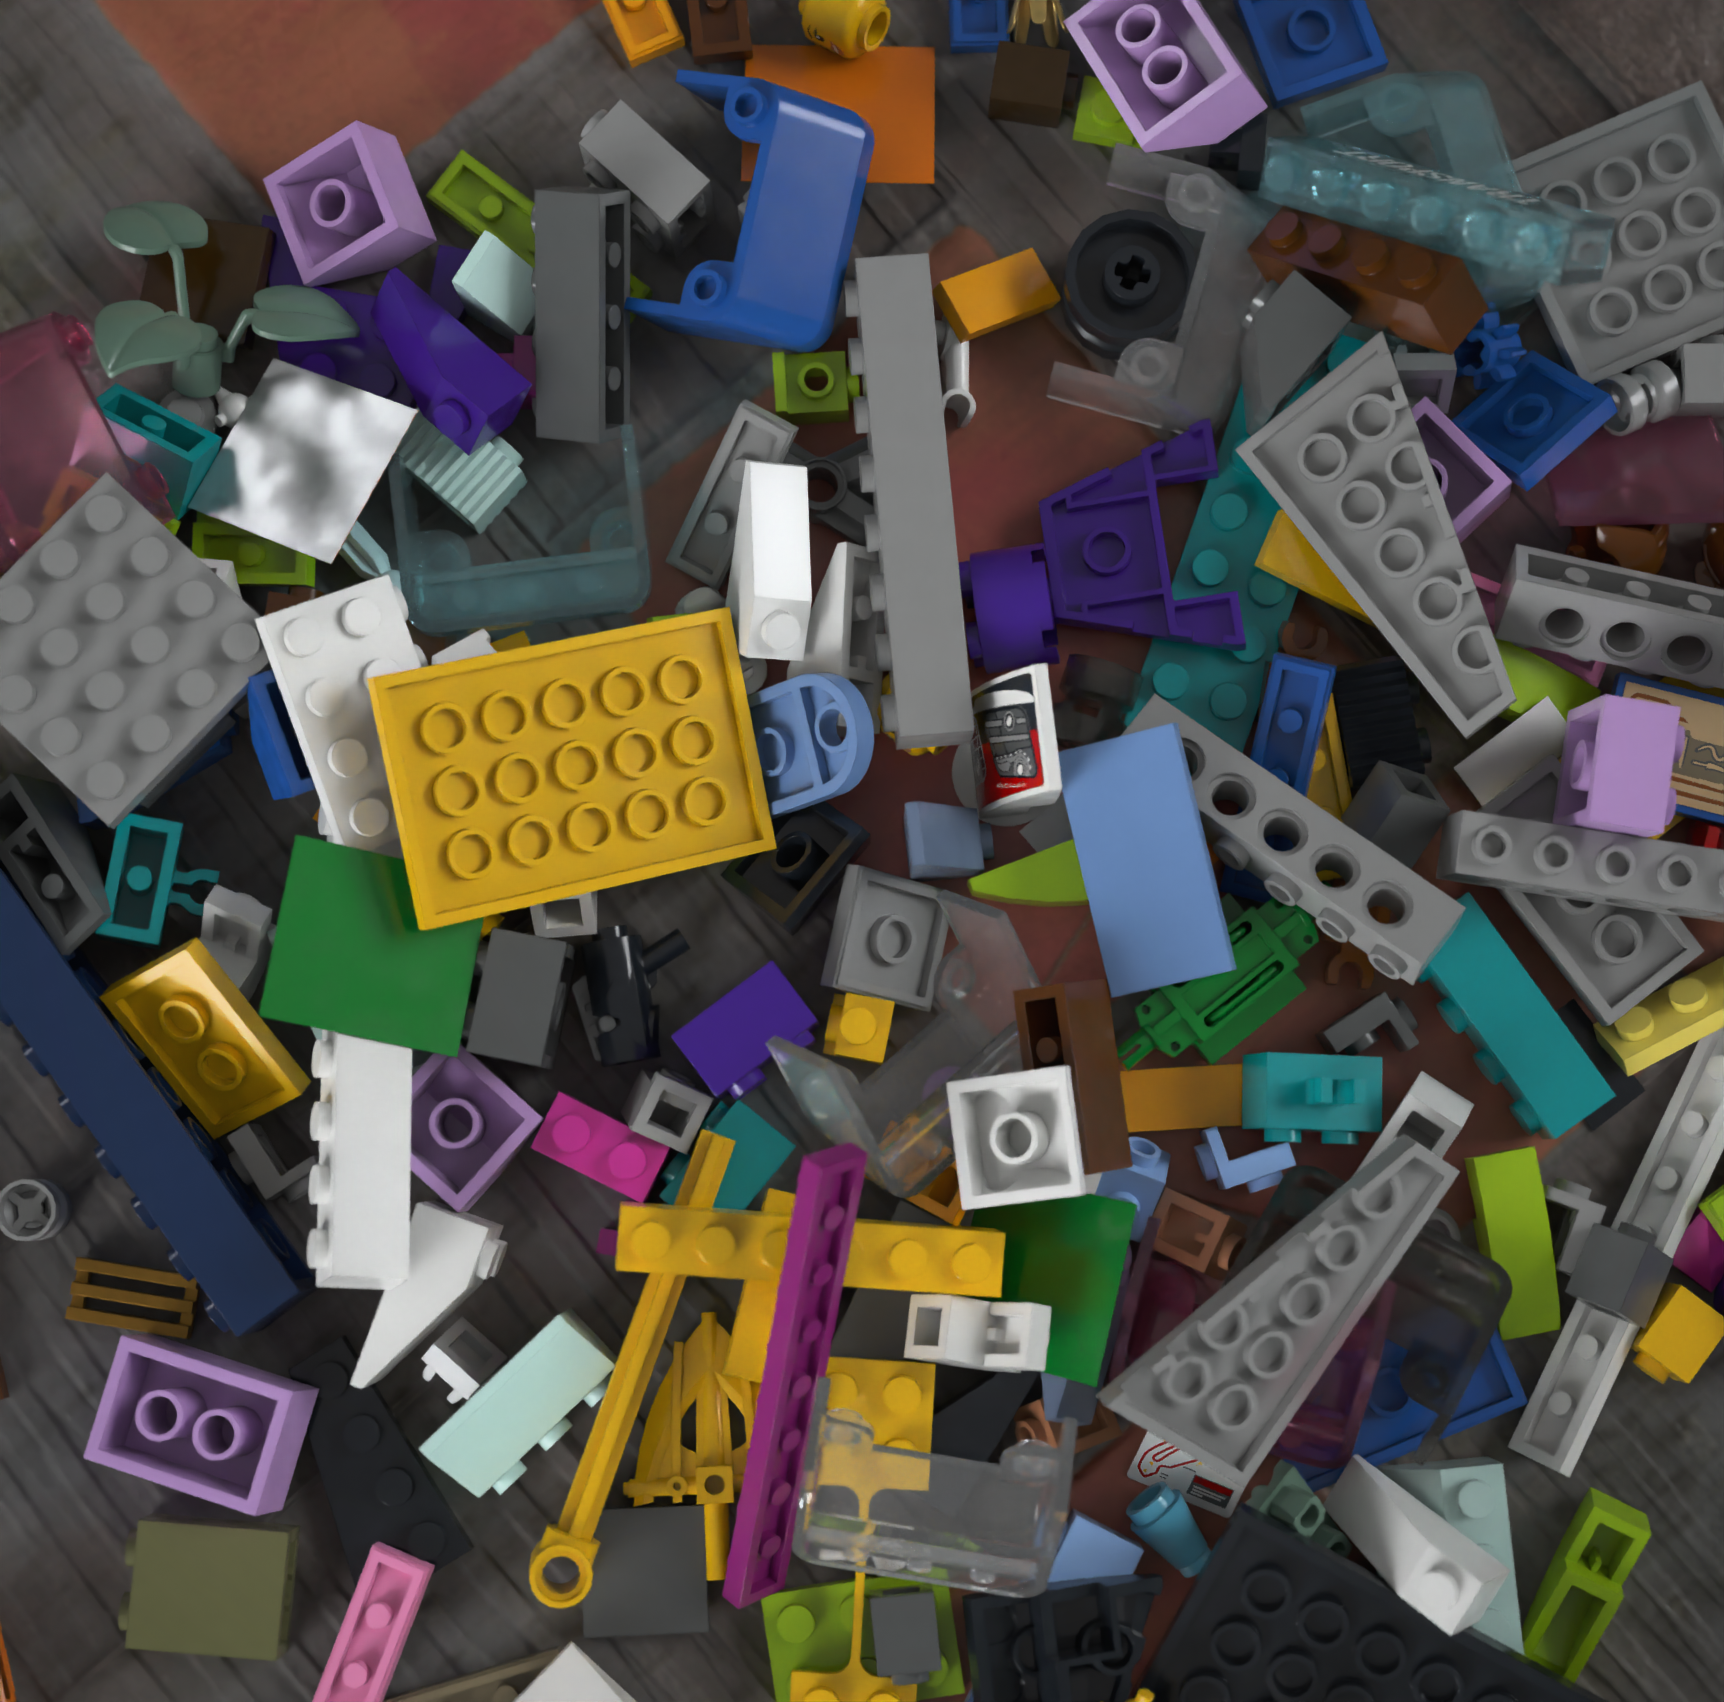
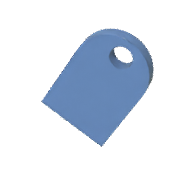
[747,673,874,820]

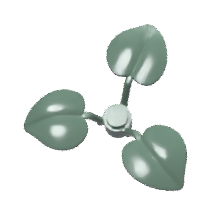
[94,200,360,398]

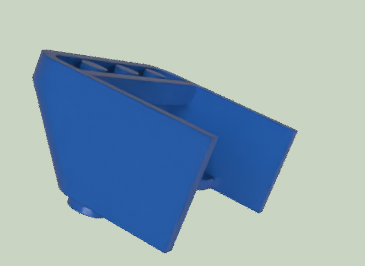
[624,69,875,352]

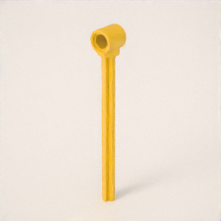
[529,1129,736,1609]

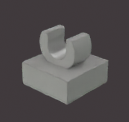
[1393,345,1457,413]
[421,1316,508,1404]

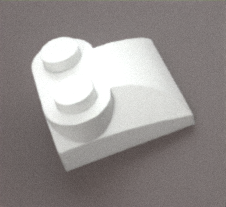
[946,1065,1086,1210]

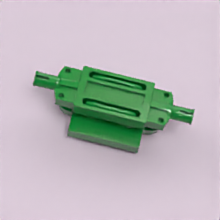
[1116,880,1332,1071]

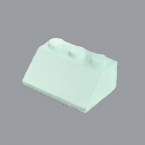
[418,1308,618,1498]
[1375,1456,1524,1655]

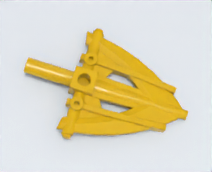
[623,1312,807,1580]

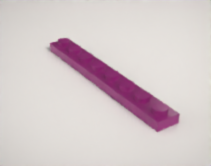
[722,1142,868,1609]

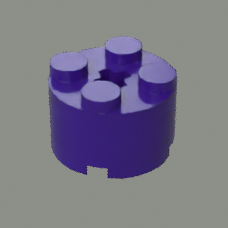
[958,542,1060,674]

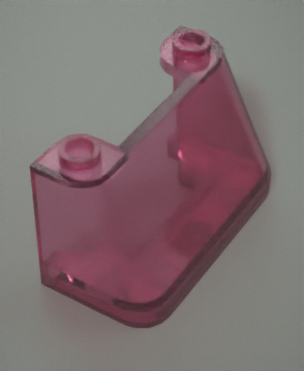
[0,311,176,574]

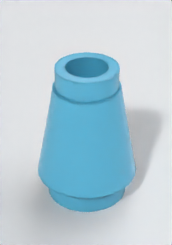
[1126,1481,1211,1578]

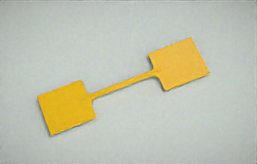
[790,1356,936,1702]

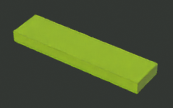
[426,150,653,323]

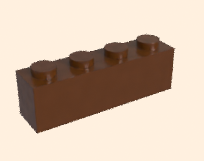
[1247,205,1489,355]

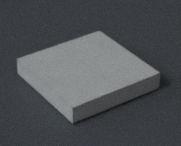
[820,864,956,1012]

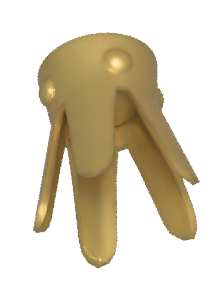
[1006,0,1069,48]

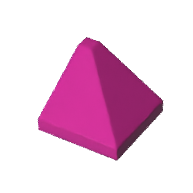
[1672,1206,1724,1293]

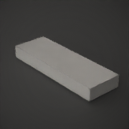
[665,399,799,590]

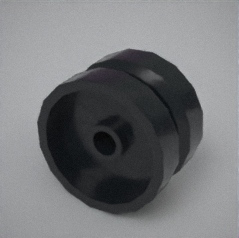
[1060,209,1199,362]

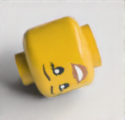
[798,0,891,59]

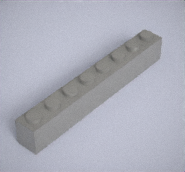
[843,253,974,750]

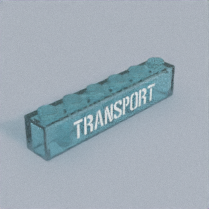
[1258,136,1616,285]

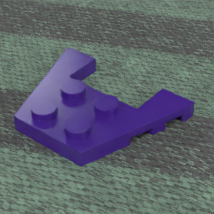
[261,215,471,408]
[1038,418,1246,651]

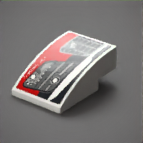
[970,663,1062,819]

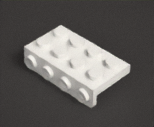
[254,574,429,851]

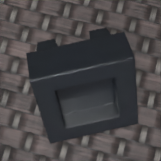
[1208,113,1268,191]

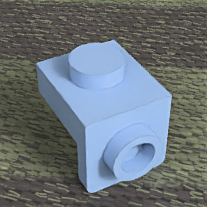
[1194,1126,1296,1193]
[1095,1136,1171,1243]

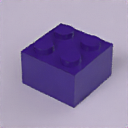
[671,960,820,1100]

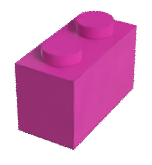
[530,1092,674,1203]

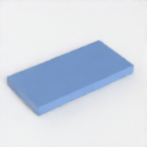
[1058,723,1237,998]

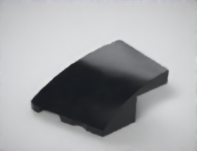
[962,1573,1163,1702]

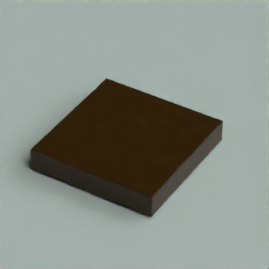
[140,218,277,350]

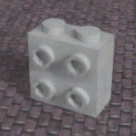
[579,99,716,260]

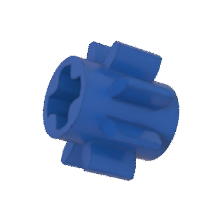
[1453,311,1527,390]

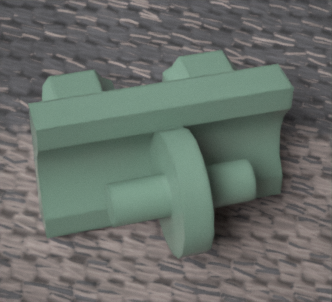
[1246,1459,1352,1558]

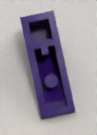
[370,267,532,455]

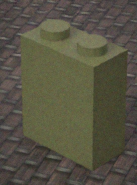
[118,1513,300,1661]

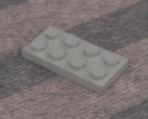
[1476,754,1704,1026]

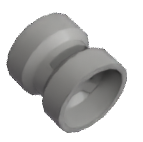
[1596,360,1681,437]
[0,1179,72,1241]

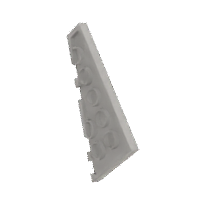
[1235,331,1517,739]
[1095,1134,1461,1488]

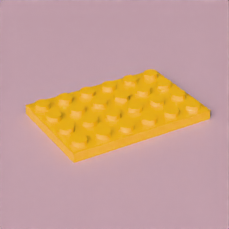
[367,607,777,930]

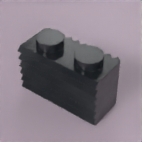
[1331,655,1432,792]

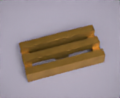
[65,1256,201,1339]

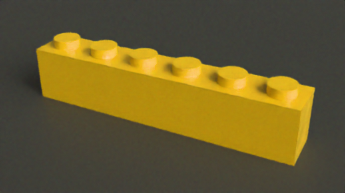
[615,1201,1005,1297]

